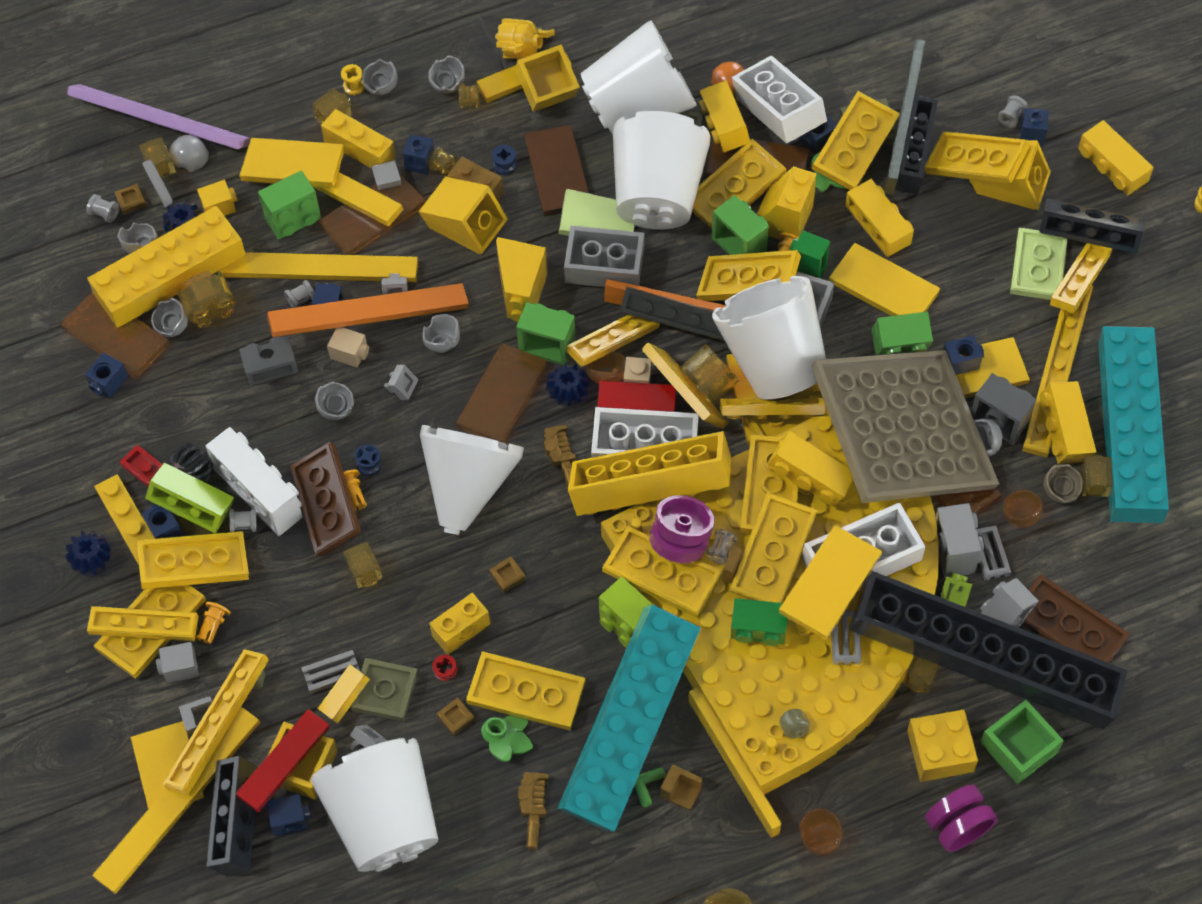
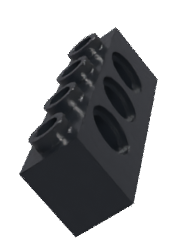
[895,95,938,194]
[1039,198,1145,253]
[207,756,258,877]

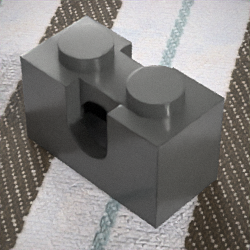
[239,335,299,386]

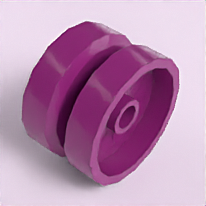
[649,495,714,563]
[924,784,998,853]

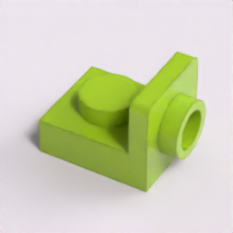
[940,573,972,607]

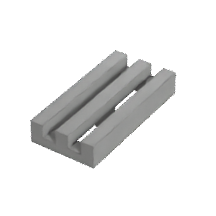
[142,159,173,207]
[976,525,1011,581]
[831,610,861,664]
[301,650,360,694]

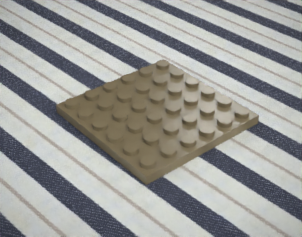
[811,350,999,503]

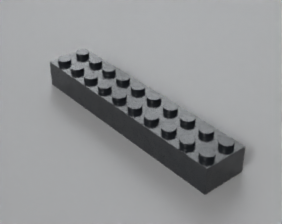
[849,571,1128,729]

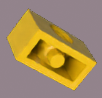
[429,593,490,655]

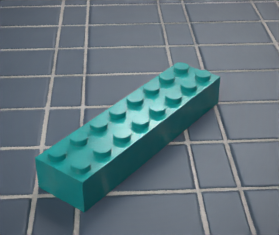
[1098,326,1169,523]
[557,604,701,832]

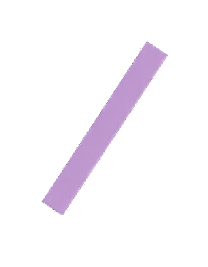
[67,84,250,149]

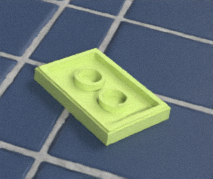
[559,189,635,236]
[1010,228,1068,300]

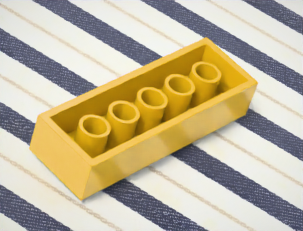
[87,206,246,328]
[568,431,731,516]

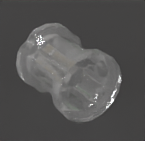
[706,529,738,564]

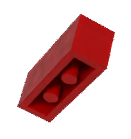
[597,381,676,412]

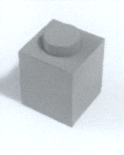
[156,642,199,683]

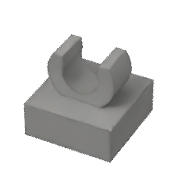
[382,273,408,295]
[384,365,418,400]
[350,725,388,751]

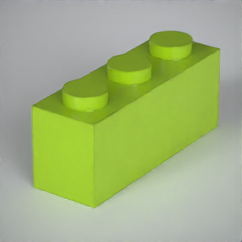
[145,463,234,533]

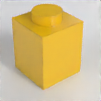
[197,180,237,216]

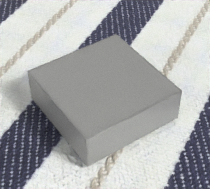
[371,161,402,190]

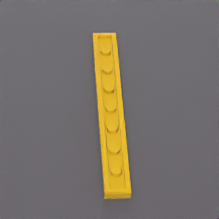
[219,252,418,282]
[1022,285,1093,458]
[92,707,260,894]

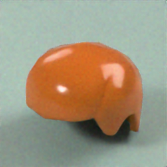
[711,62,744,94]

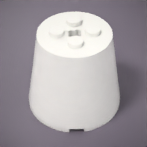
[580,20,697,134]
[613,111,710,230]
[712,276,826,399]
[311,738,438,872]

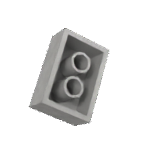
[564,226,644,287]

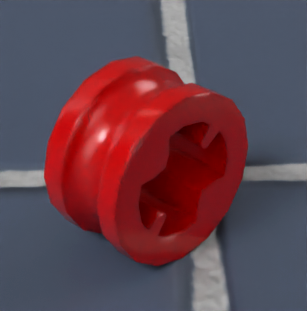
[432,655,458,681]

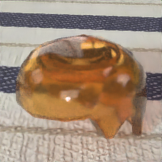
[586,352,626,384]
[1003,489,1043,528]
[799,809,843,855]

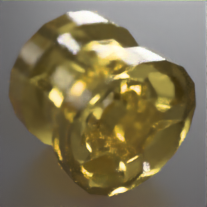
[459,84,480,108]
[428,147,458,177]

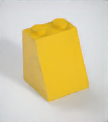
[969,141,1051,210]
[757,166,817,240]
[419,177,508,254]
[496,237,547,322]

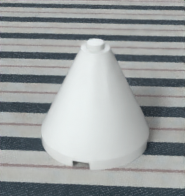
[420,425,524,535]

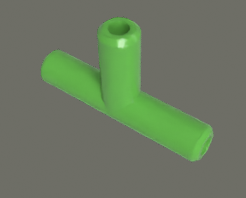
[633,767,665,807]

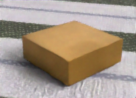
[115,184,146,215]
[723,546,743,583]
[489,557,526,593]
[436,697,475,737]

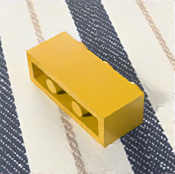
[698,80,751,152]
[321,109,396,169]
[1078,120,1154,196]
[845,179,914,257]
[1040,381,1096,464]
[767,431,853,507]

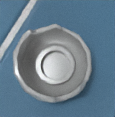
[429,55,464,94]
[362,59,398,96]
[169,135,209,172]
[117,222,158,254]
[151,298,189,337]
[422,314,460,353]
[315,382,354,421]
[974,418,1003,457]

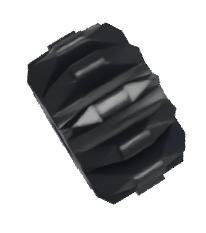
[170,443,214,482]

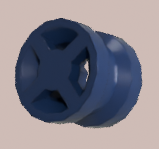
[492,145,517,176]
[354,444,382,476]

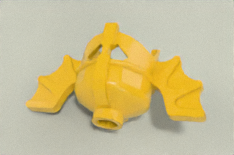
[495,18,555,59]

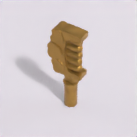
[544,425,576,489]
[518,772,548,850]

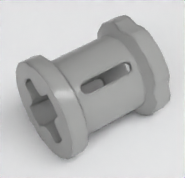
[998,96,1028,128]
[86,194,119,223]
[284,280,314,308]
[229,509,256,532]

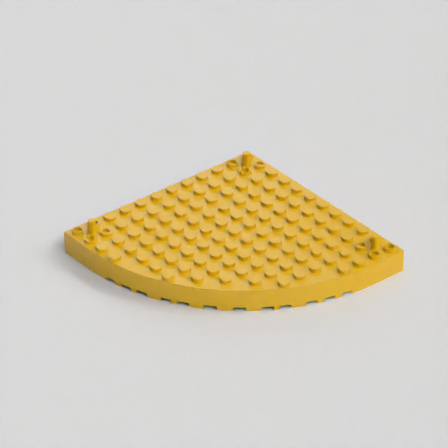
[601,410,939,795]

